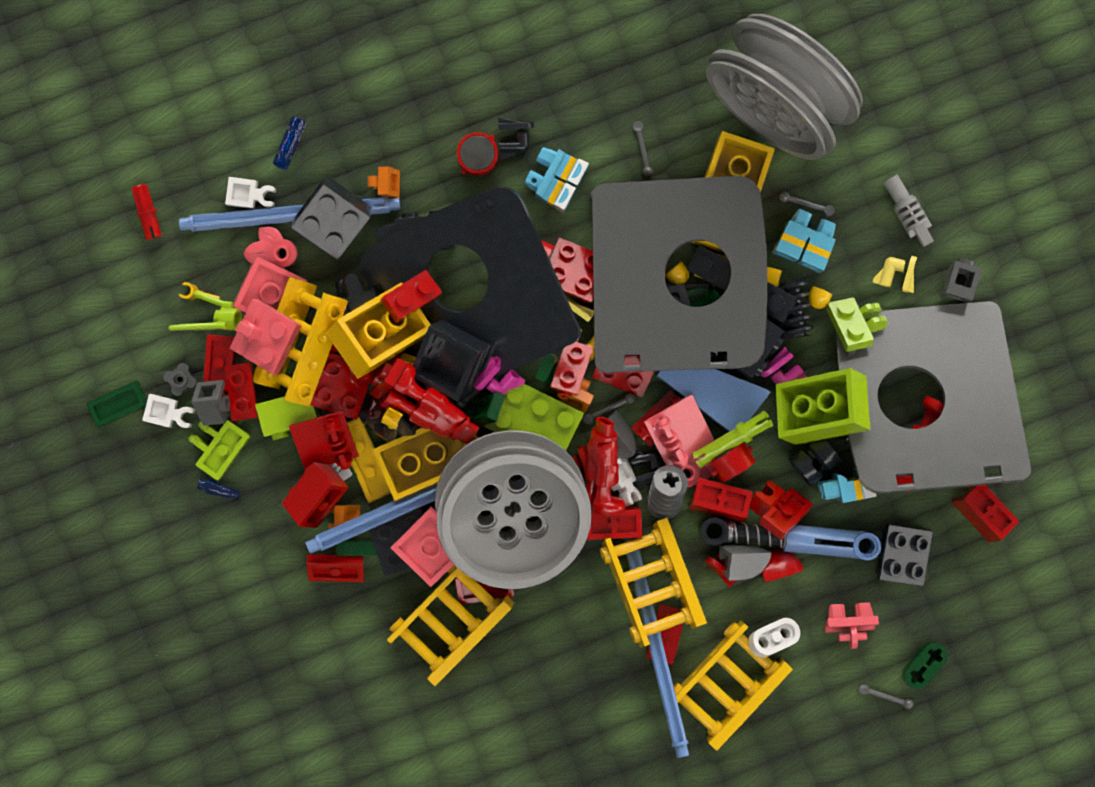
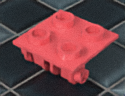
[644,394,714,468]

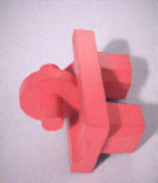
[824,602,879,649]

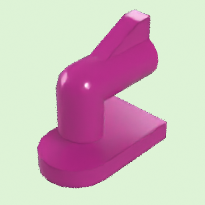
[761,346,807,385]
[474,356,525,395]

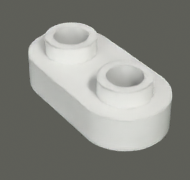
[748,618,800,658]

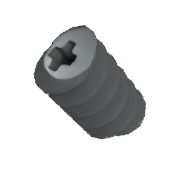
[647,465,688,520]

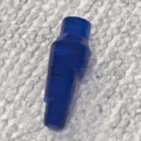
[197,478,240,499]

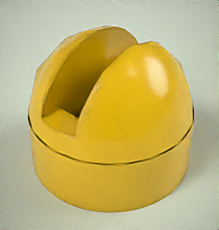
[665,262,689,285]
[808,286,832,309]

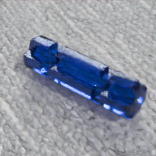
[273,116,306,170]

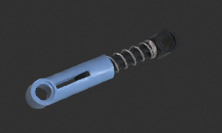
[698,516,881,560]

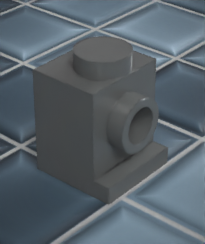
[940,258,982,302]
[191,380,230,426]

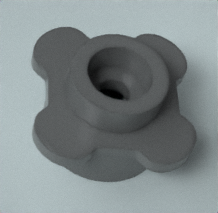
[164,363,197,396]

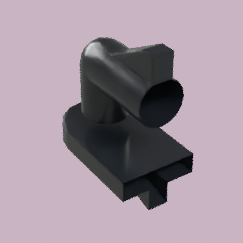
[498,117,534,160]
[630,449,663,490]

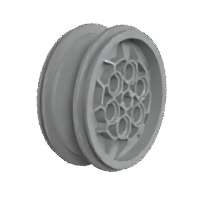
[706,13,863,160]
[435,430,591,589]

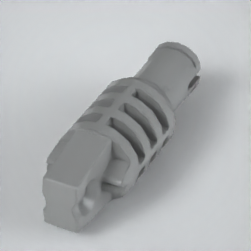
[883,174,934,247]

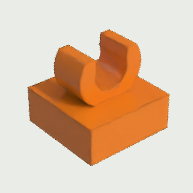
[367,166,400,198]
[561,378,594,413]
[328,505,360,529]

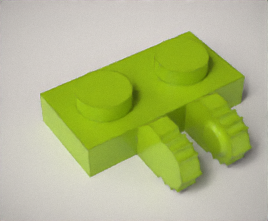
[826,297,888,352]
[188,420,252,481]

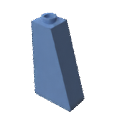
[656,369,771,432]

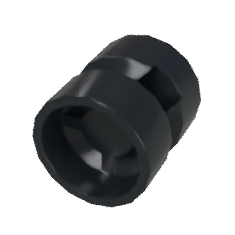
[788,439,841,486]

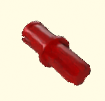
[131,184,163,240]

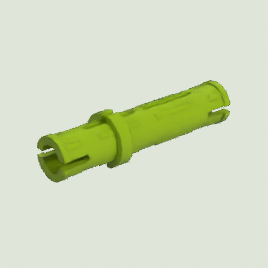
[692,411,773,468]

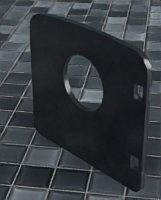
[359,187,581,390]

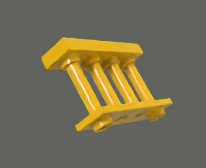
[253,277,348,406]
[600,518,707,648]
[387,565,515,686]
[673,620,793,751]

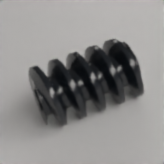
[778,280,814,339]

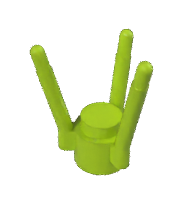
[168,291,242,331]

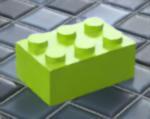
[776,368,870,445]
[484,384,584,450]

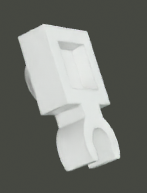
[225,177,277,209]
[142,394,196,428]
[611,458,642,507]

